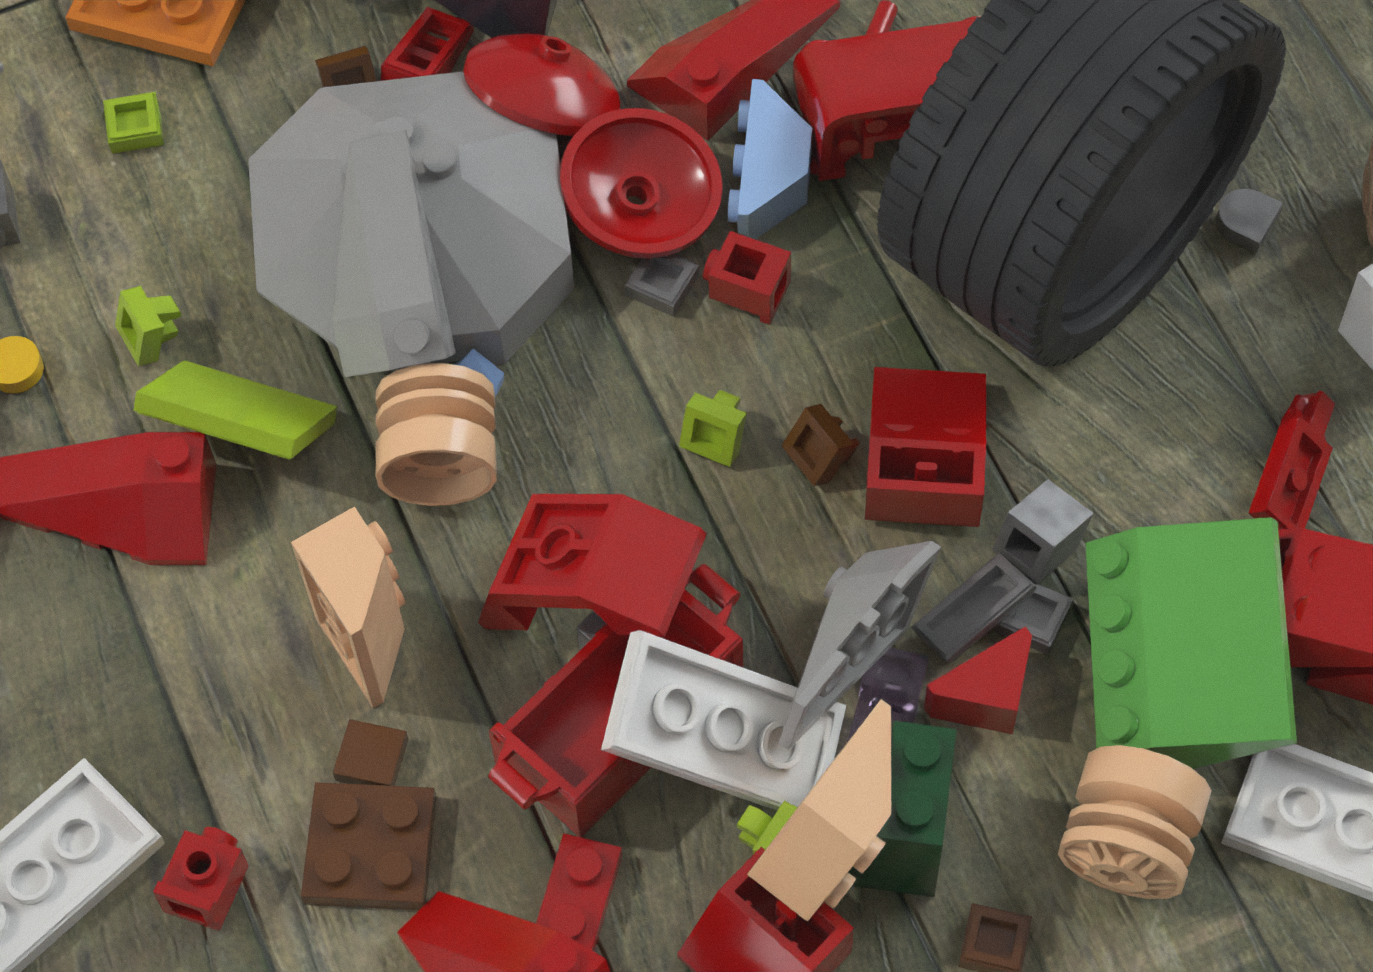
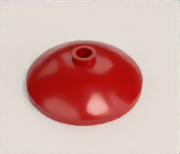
[463,34,621,135]
[560,108,722,258]

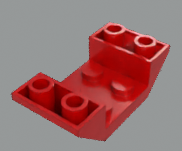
[478,494,707,637]

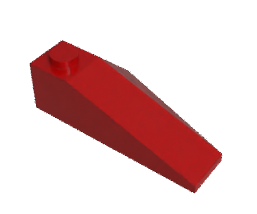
[627,0,840,141]
[0,432,217,565]
[397,891,610,972]

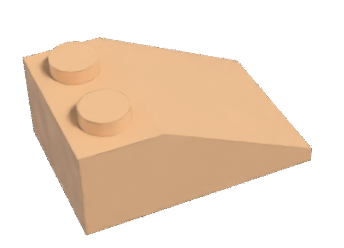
[747,699,891,921]

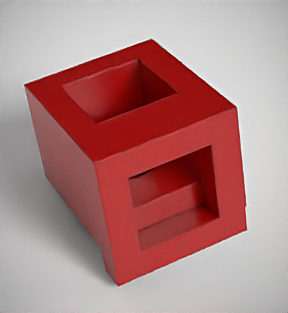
[703,231,791,325]
[153,827,249,931]

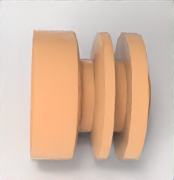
[376,363,497,506]
[1058,745,1211,899]

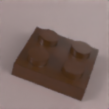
[301,782,437,910]

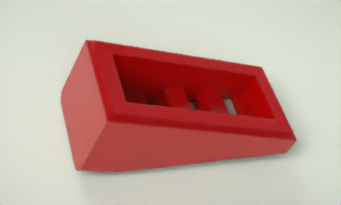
[380,7,474,81]

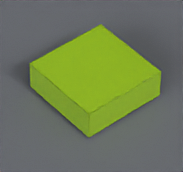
[103,91,164,154]

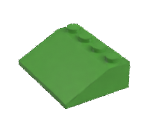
[1086,517,1297,769]

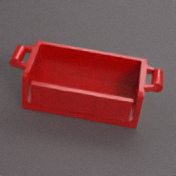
[488,564,743,837]

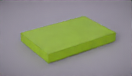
[133,360,338,460]

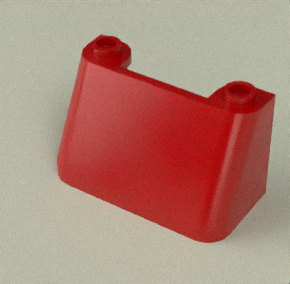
[792,16,980,181]

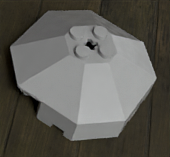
[248,72,575,368]

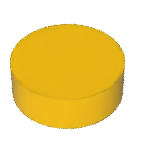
[0,336,44,393]

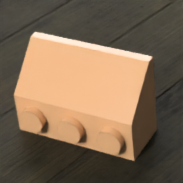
[291,506,406,709]

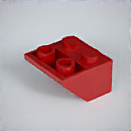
[677,846,854,972]

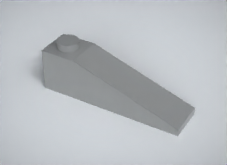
[332,130,456,377]
[778,541,941,750]

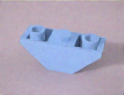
[728,79,812,240]

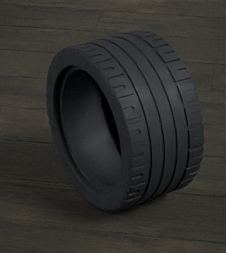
[877,0,1286,367]

